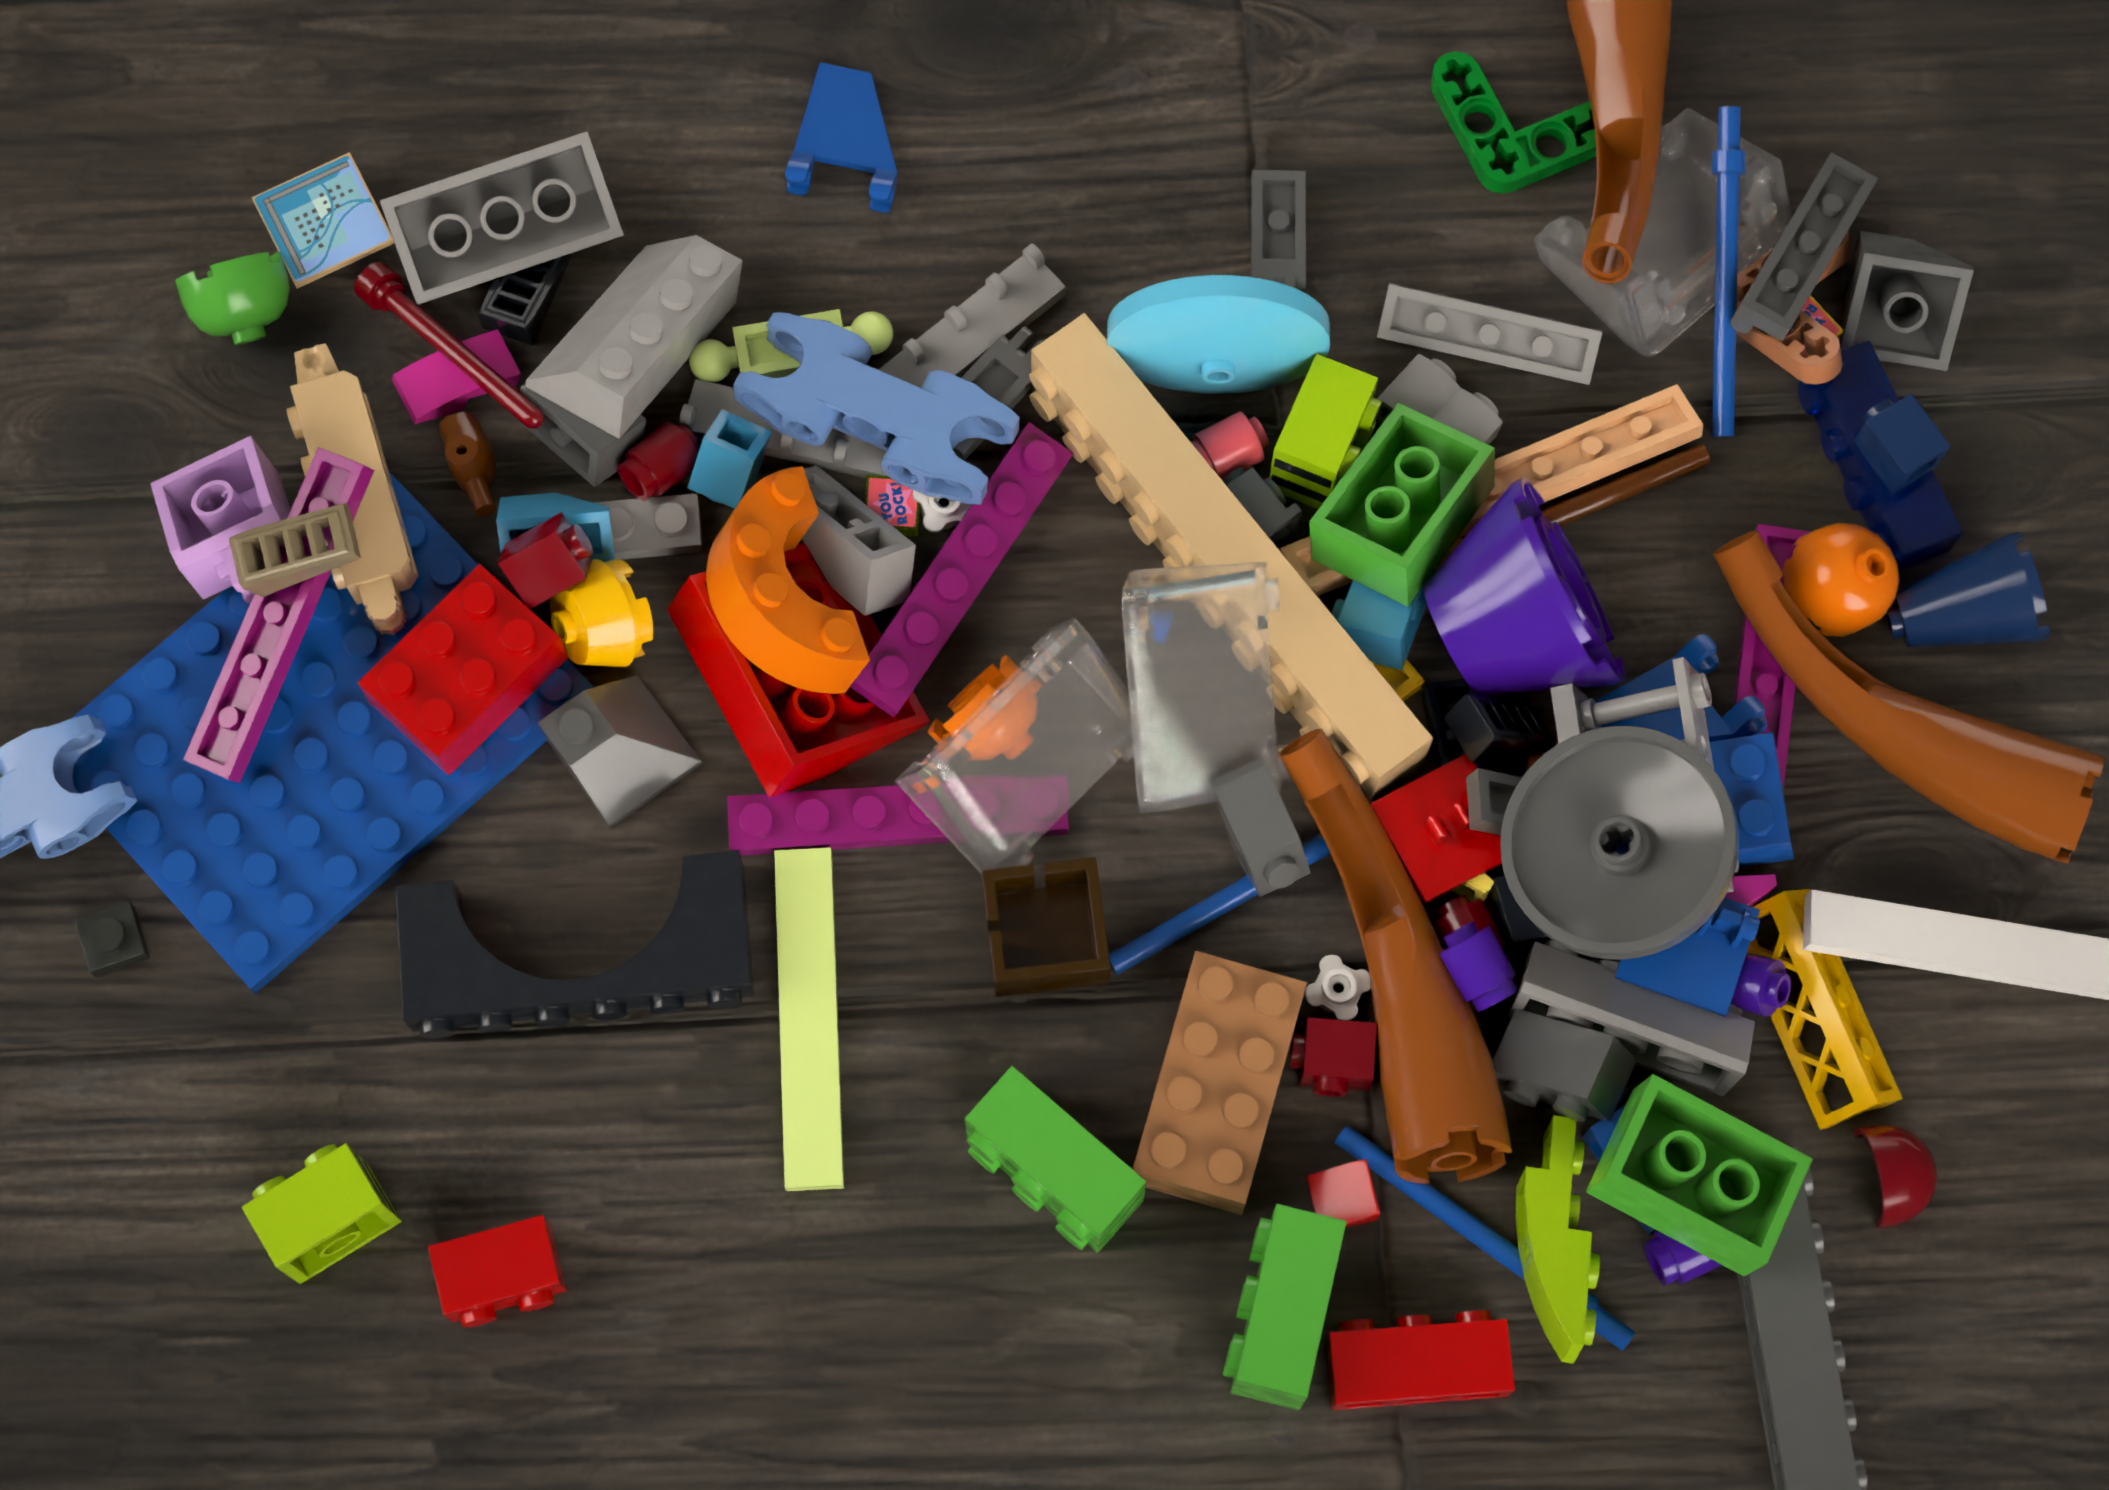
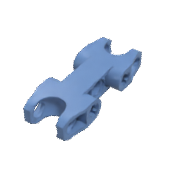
[733,312,1020,505]
[0,714,138,859]

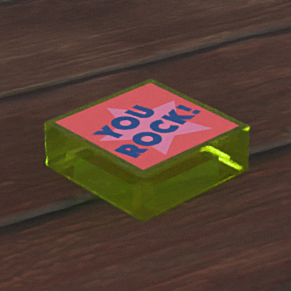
[865,475,921,536]

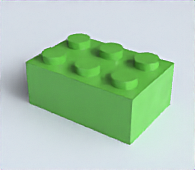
[1309,403,1495,607]
[965,1066,1146,1253]
[1586,1074,1813,1277]
[1223,1204,1347,1410]

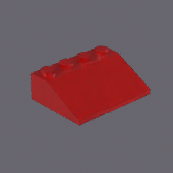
[667,543,930,798]

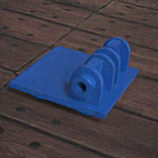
[1615,897,1760,1017]

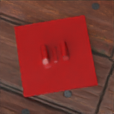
[1370,754,1502,903]

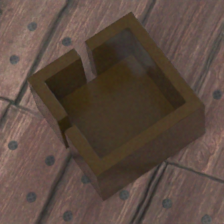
[982,857,1110,997]

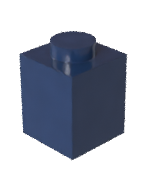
[1853,394,1951,494]

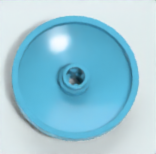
[1107,275,1330,394]

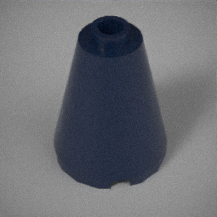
[1885,532,2050,647]

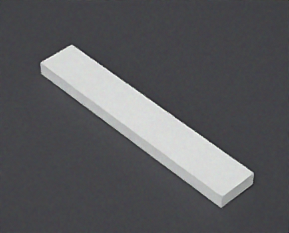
[1803,890,2109,1000]

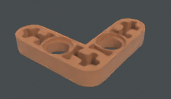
[1736,231,1851,384]

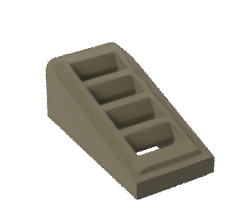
[229,503,361,597]

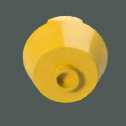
[550,559,653,667]

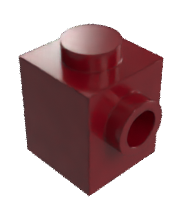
[498,512,593,609]
[1290,1017,1377,1097]

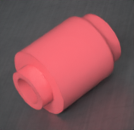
[1191,411,1269,480]

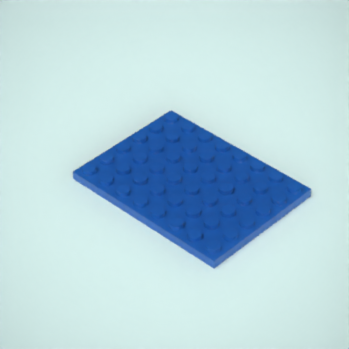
[72,472,594,994]

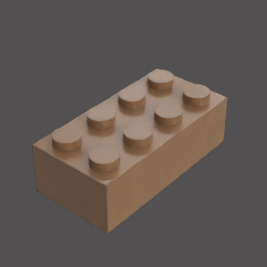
[1132,951,1307,1215]

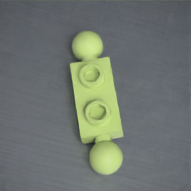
[689,309,893,383]

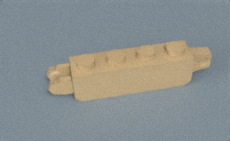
[287,344,419,636]

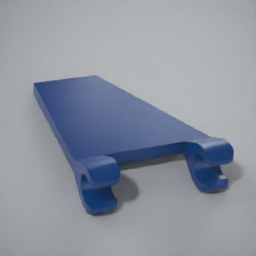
[785,62,898,213]
[1595,634,1767,742]

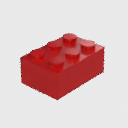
[357,564,568,776]

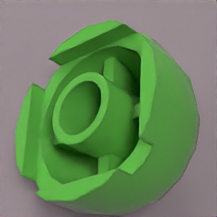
[175,252,290,345]

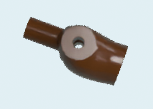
[438,412,496,517]

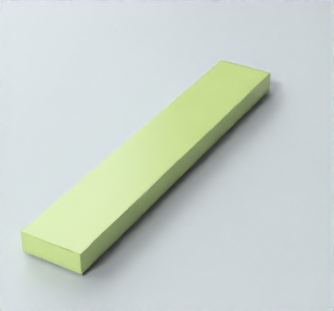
[774,848,844,1191]

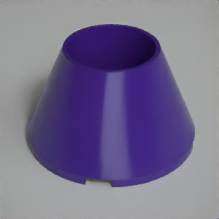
[1423,477,1626,694]

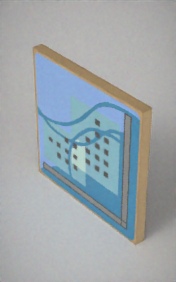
[251,152,395,289]

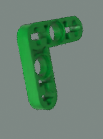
[1430,51,1596,194]

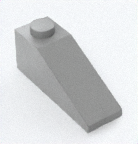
[802,465,916,616]

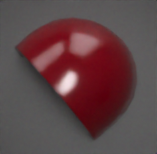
[1853,1125,1937,1228]

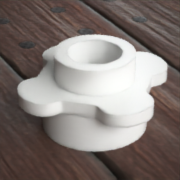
[912,490,971,533]
[1305,955,1371,1021]

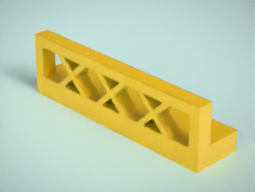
[1747,889,1903,1130]

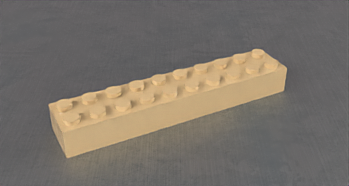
[1029,313,1433,803]

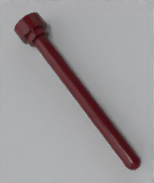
[354,262,544,429]

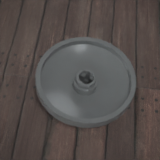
[1500,726,1739,960]

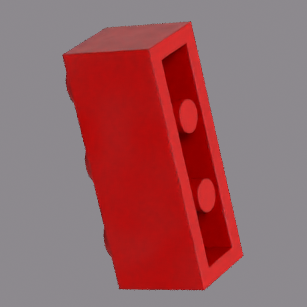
[1325,1310,1515,1410]

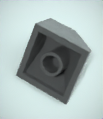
[1839,230,1974,371]
[538,675,702,828]

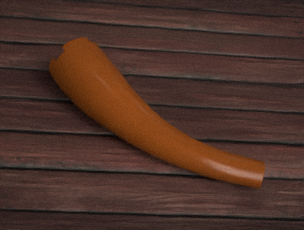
[1566,0,1672,284]
[1713,530,2105,864]
[1278,728,1512,1184]

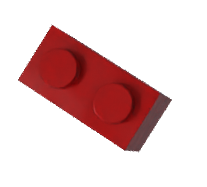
[428,1215,567,1328]

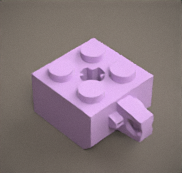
[150,436,291,604]

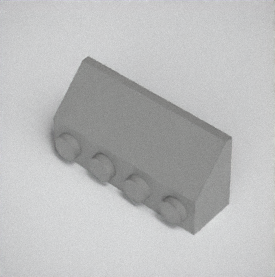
[379,131,624,305]
[526,235,743,439]
[1506,940,1755,1096]

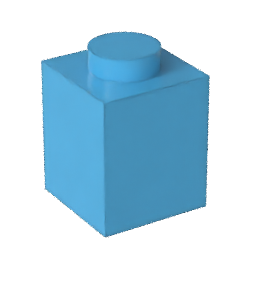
[687,409,772,509]

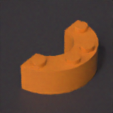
[706,466,870,694]

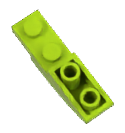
[1515,1115,1600,1364]

